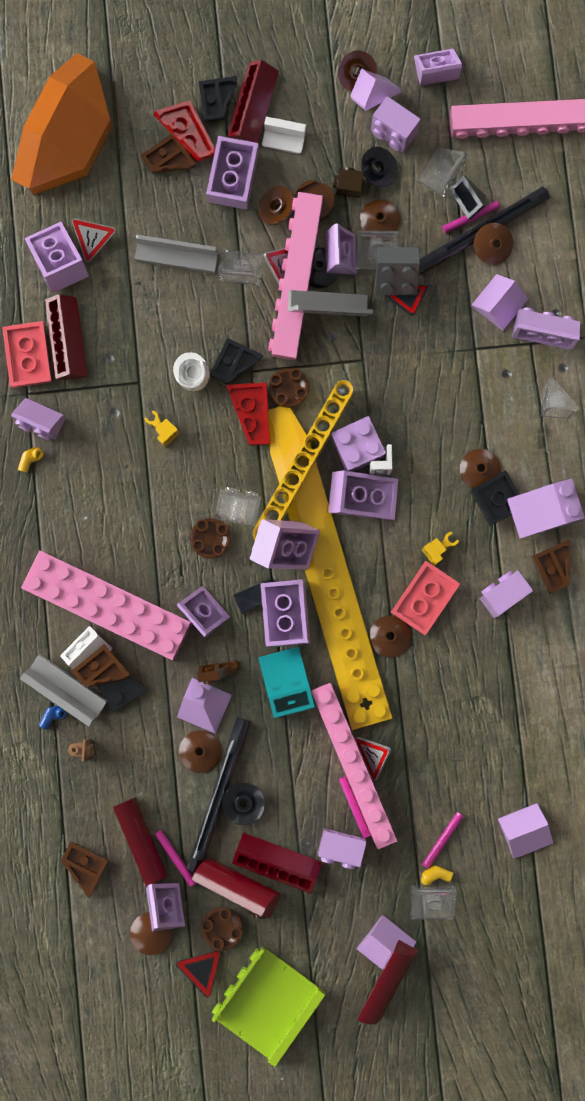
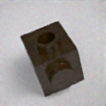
[333,167,363,198]

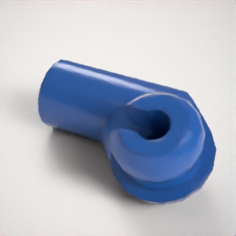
[38,705,67,730]

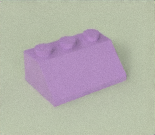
[512,308,580,350]
[261,579,311,647]

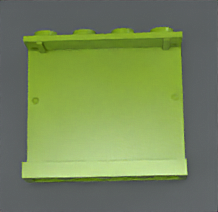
[211,946,325,1067]

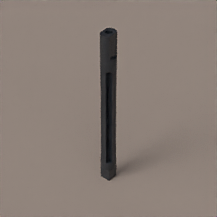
[419,187,550,275]
[187,717,251,872]

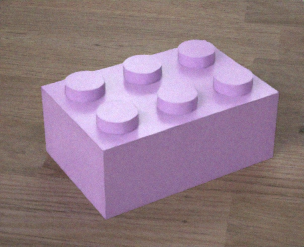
[206,136,259,210]
[250,519,320,570]

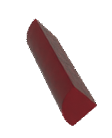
[228,59,279,143]
[45,294,87,380]
[113,798,168,887]
[232,832,322,894]
[192,858,281,918]
[357,940,418,1024]

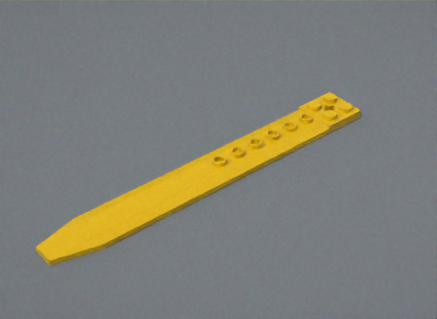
[269,406,392,730]

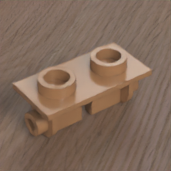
[68,739,94,761]

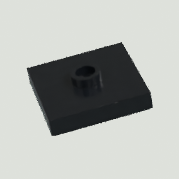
[470,471,520,526]

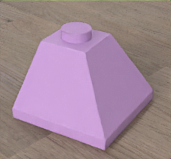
[177,678,232,734]

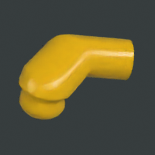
[18,447,44,473]
[421,866,453,886]

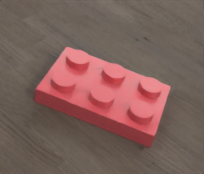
[2,321,52,388]
[390,561,460,636]

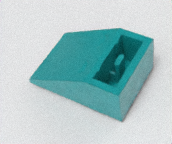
[258,647,315,718]

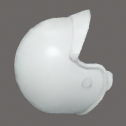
[173,352,210,391]

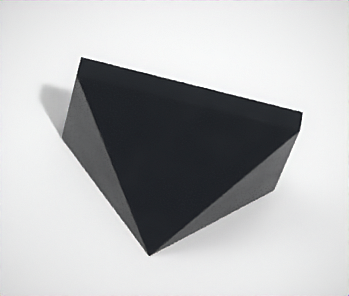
[449,175,486,220]
[234,579,273,614]

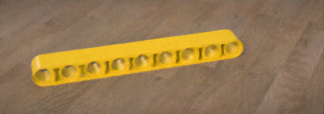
[253,380,353,540]

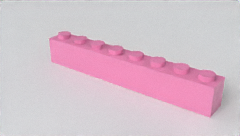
[450,99,585,139]
[268,192,323,361]
[311,683,397,850]

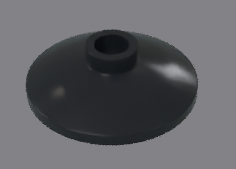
[361,147,398,188]
[309,248,339,288]
[222,782,265,825]

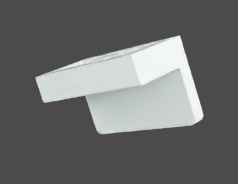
[262,117,306,154]
[369,445,392,476]
[61,626,112,669]

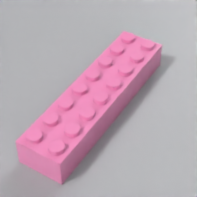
[21,550,192,661]

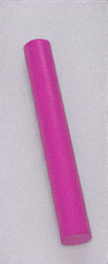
[442,201,500,234]
[339,776,371,838]
[421,812,464,869]
[154,830,197,887]

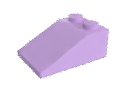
[24,222,89,293]
[328,471,398,520]
[507,478,585,539]

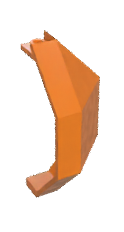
[11,53,112,195]

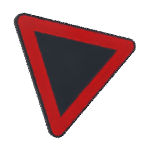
[385,285,427,316]
[176,951,221,998]

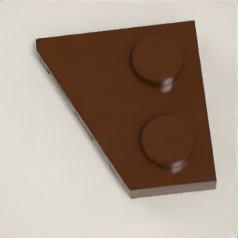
[140,134,196,174]
[532,540,570,594]
[72,644,130,688]
[197,660,240,684]
[61,841,109,898]

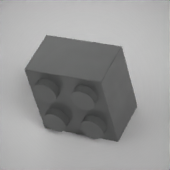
[376,247,420,295]

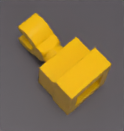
[144,411,180,447]
[422,532,459,566]

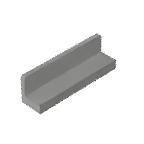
[135,235,219,274]
[288,290,373,316]
[20,654,107,727]

